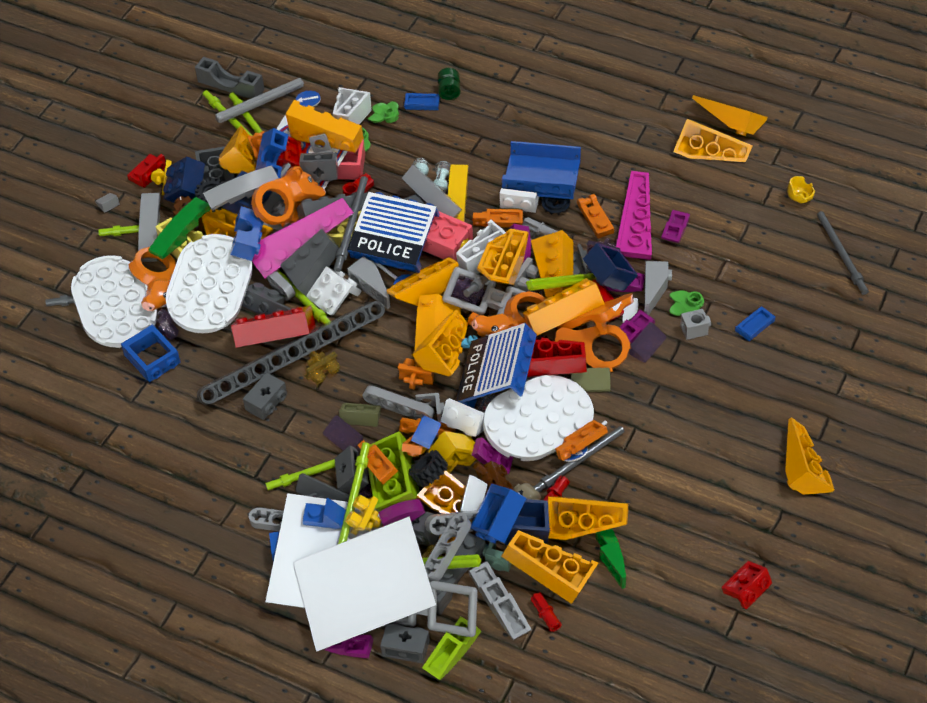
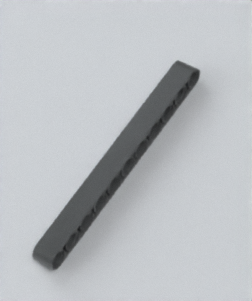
[197,301,385,404]

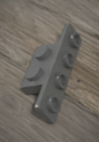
[242,283,291,315]
[295,473,350,502]

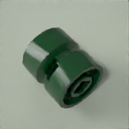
[438,68,461,100]

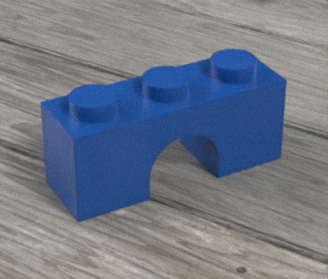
[255,128,289,178]
[230,206,264,261]

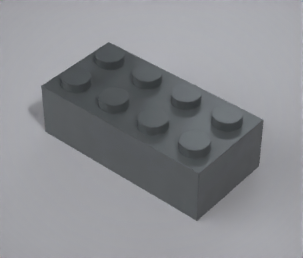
[195,146,235,210]

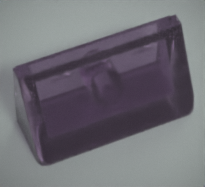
[629,322,666,363]
[323,415,364,451]

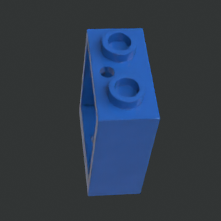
[121,324,181,382]
[470,483,526,544]

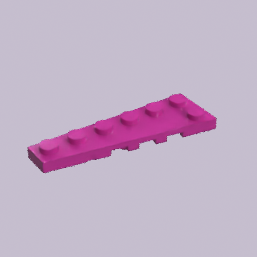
[616,171,652,260]
[252,198,354,279]

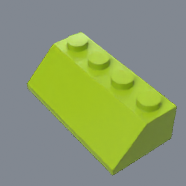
[368,431,422,511]

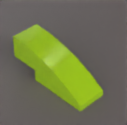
[422,616,481,680]

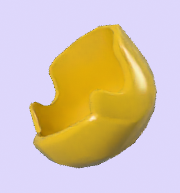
[787,176,815,203]

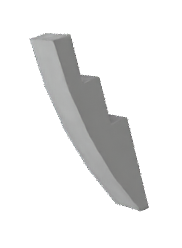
[203,165,279,211]
[402,165,462,218]
[138,193,160,262]
[468,561,532,640]

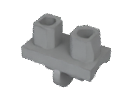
[514,257,540,292]

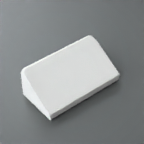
[460,475,487,520]

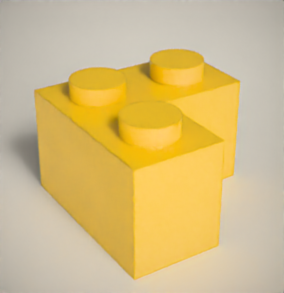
[426,431,476,473]

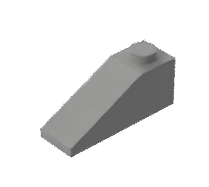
[347,256,390,309]
[644,261,672,315]

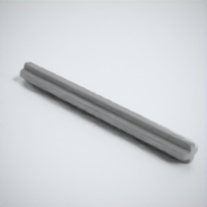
[215,78,304,123]

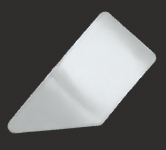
[623,298,638,322]

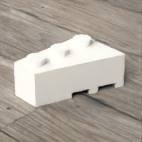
[333,87,371,124]
[456,220,506,274]

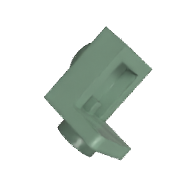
[483,542,512,572]

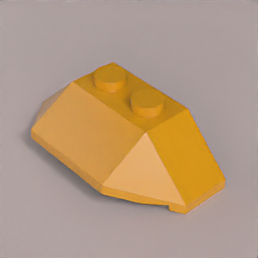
[202,208,273,240]
[477,229,529,285]
[386,257,459,306]

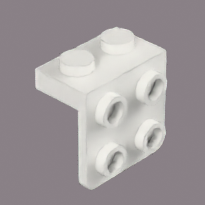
[500,188,539,213]
[307,266,362,316]
[440,398,485,437]

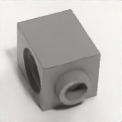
[680,309,711,340]

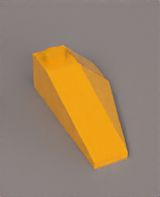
[692,95,768,136]
[673,119,753,162]
[219,126,257,174]
[414,294,462,367]
[412,309,468,376]
[785,417,835,495]
[416,471,473,524]
[548,497,629,540]

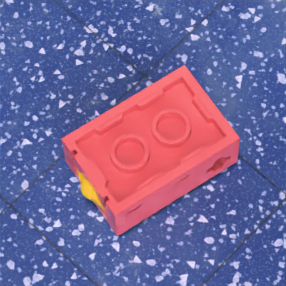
[422,212,473,261]

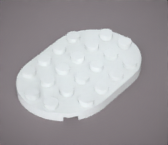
[166,234,252,333]
[71,256,157,348]
[483,375,594,461]

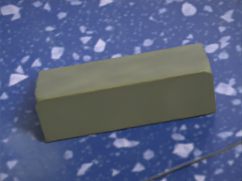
[571,368,611,392]
[339,403,381,427]

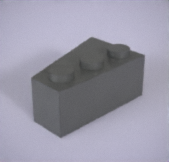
[280,229,339,297]

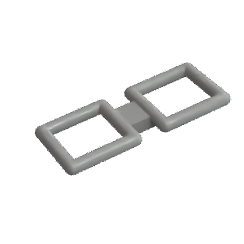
[442,267,526,315]
[391,581,477,637]

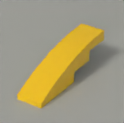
[448,164,469,222]

